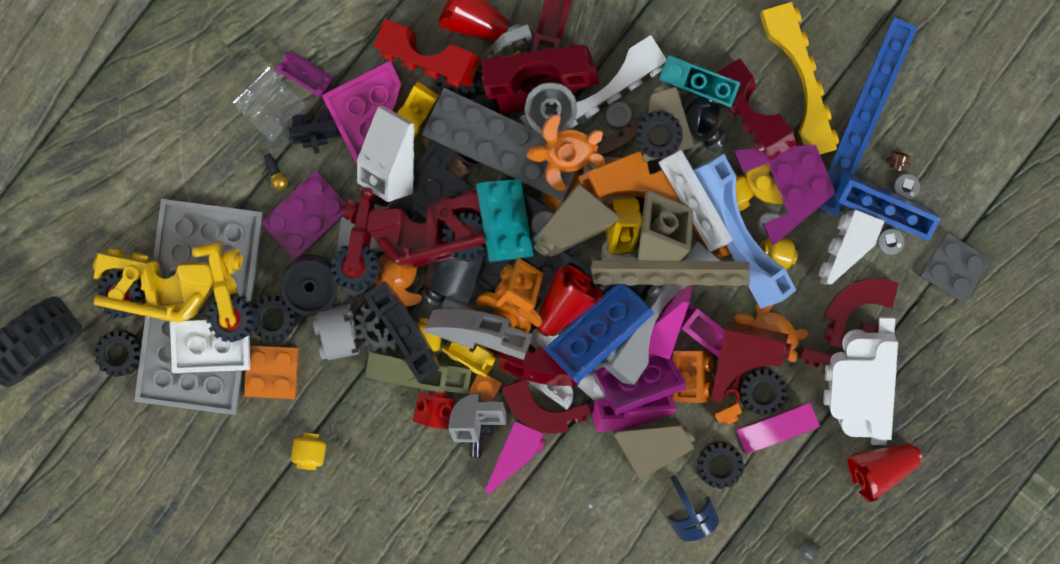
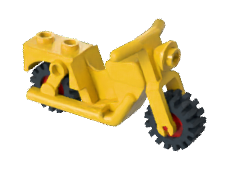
[93,240,258,342]

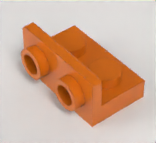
[495,258,544,312]
[673,351,714,403]

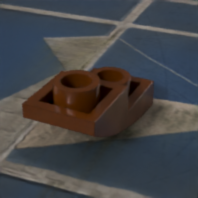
[596,122,638,156]

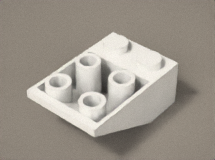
[357,106,414,202]
[818,210,884,285]

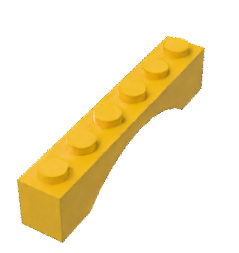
[760,2,839,155]

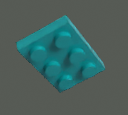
[476,179,533,262]

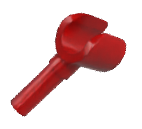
[724,372,744,403]

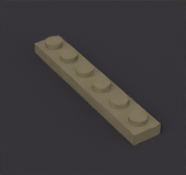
[591,260,750,286]

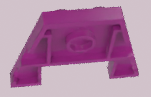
[734,145,835,245]

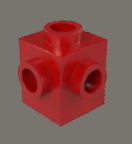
[413,390,455,430]

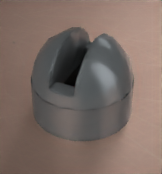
[799,541,821,563]

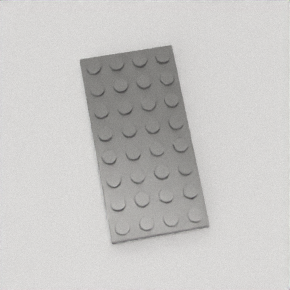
[134,199,264,415]

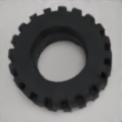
[0,296,82,387]

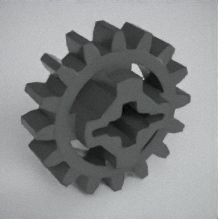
[355,306,397,353]

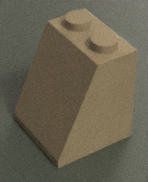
[641,85,694,163]
[531,185,619,257]
[637,191,693,261]
[612,423,695,480]

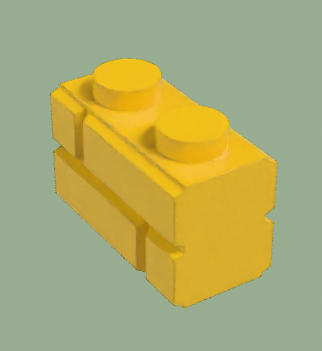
[605,198,642,255]

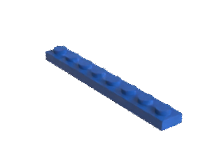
[818,17,918,216]

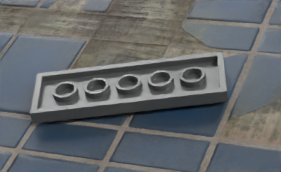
[422,88,576,201]

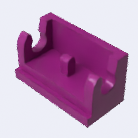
[275,51,335,99]

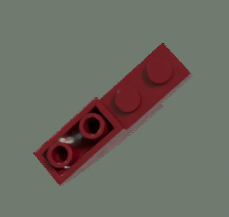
[482,345,581,386]

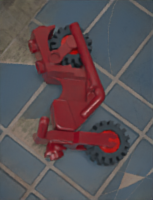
[331,187,487,292]

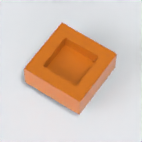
[468,374,502,402]
[713,403,742,425]

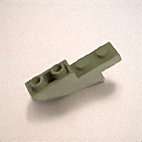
[365,351,472,394]

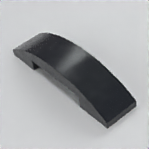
[364,281,441,382]

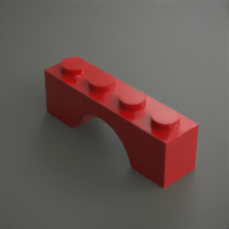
[373,19,481,88]

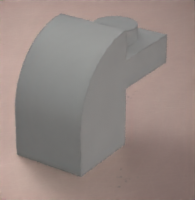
[449,394,507,442]

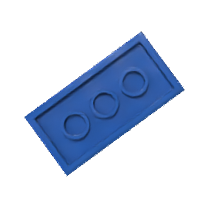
[544,284,655,384]

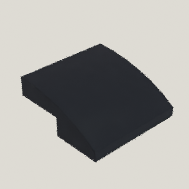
[423,237,486,305]

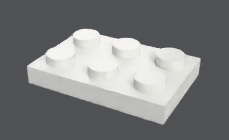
[170,320,251,373]

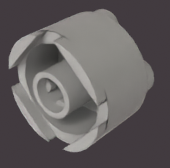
[525,83,577,134]
[313,304,360,360]

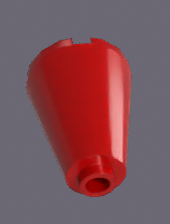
[437,0,510,43]
[536,265,602,337]
[847,443,922,503]

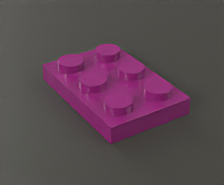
[262,171,345,259]
[594,353,686,415]

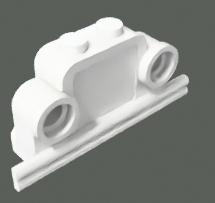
[824,317,898,445]

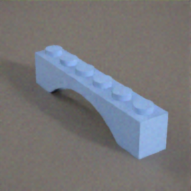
[693,154,796,309]

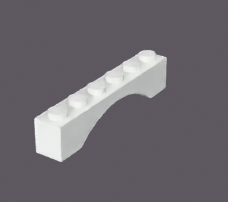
[520,35,666,130]

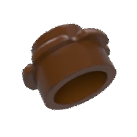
[886,151,911,171]

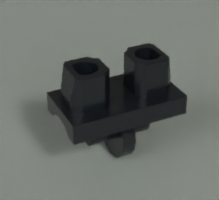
[288,110,339,154]

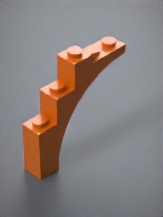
[578,151,731,259]

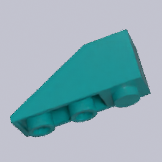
[659,55,741,107]

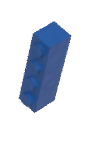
[833,171,941,241]

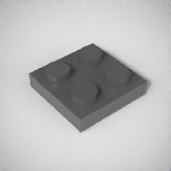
[919,233,991,303]

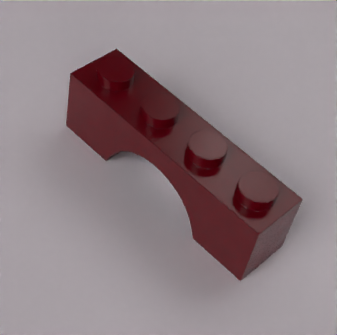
[531,0,572,52]
[482,45,591,99]
[496,46,599,116]
[716,58,796,160]

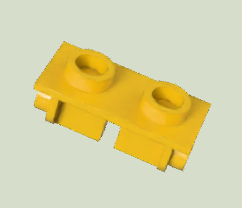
[441,341,497,377]

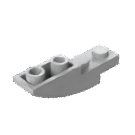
[424,309,533,360]

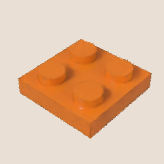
[244,346,299,399]

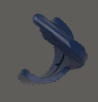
[668,475,719,542]

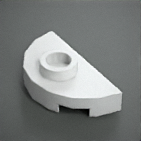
[528,381,573,410]

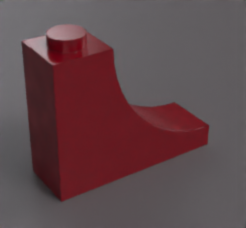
[711,321,792,403]

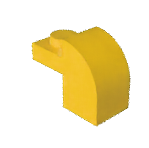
[396,82,439,139]

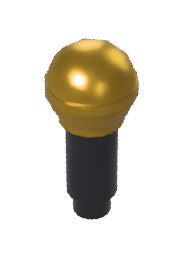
[264,153,288,191]

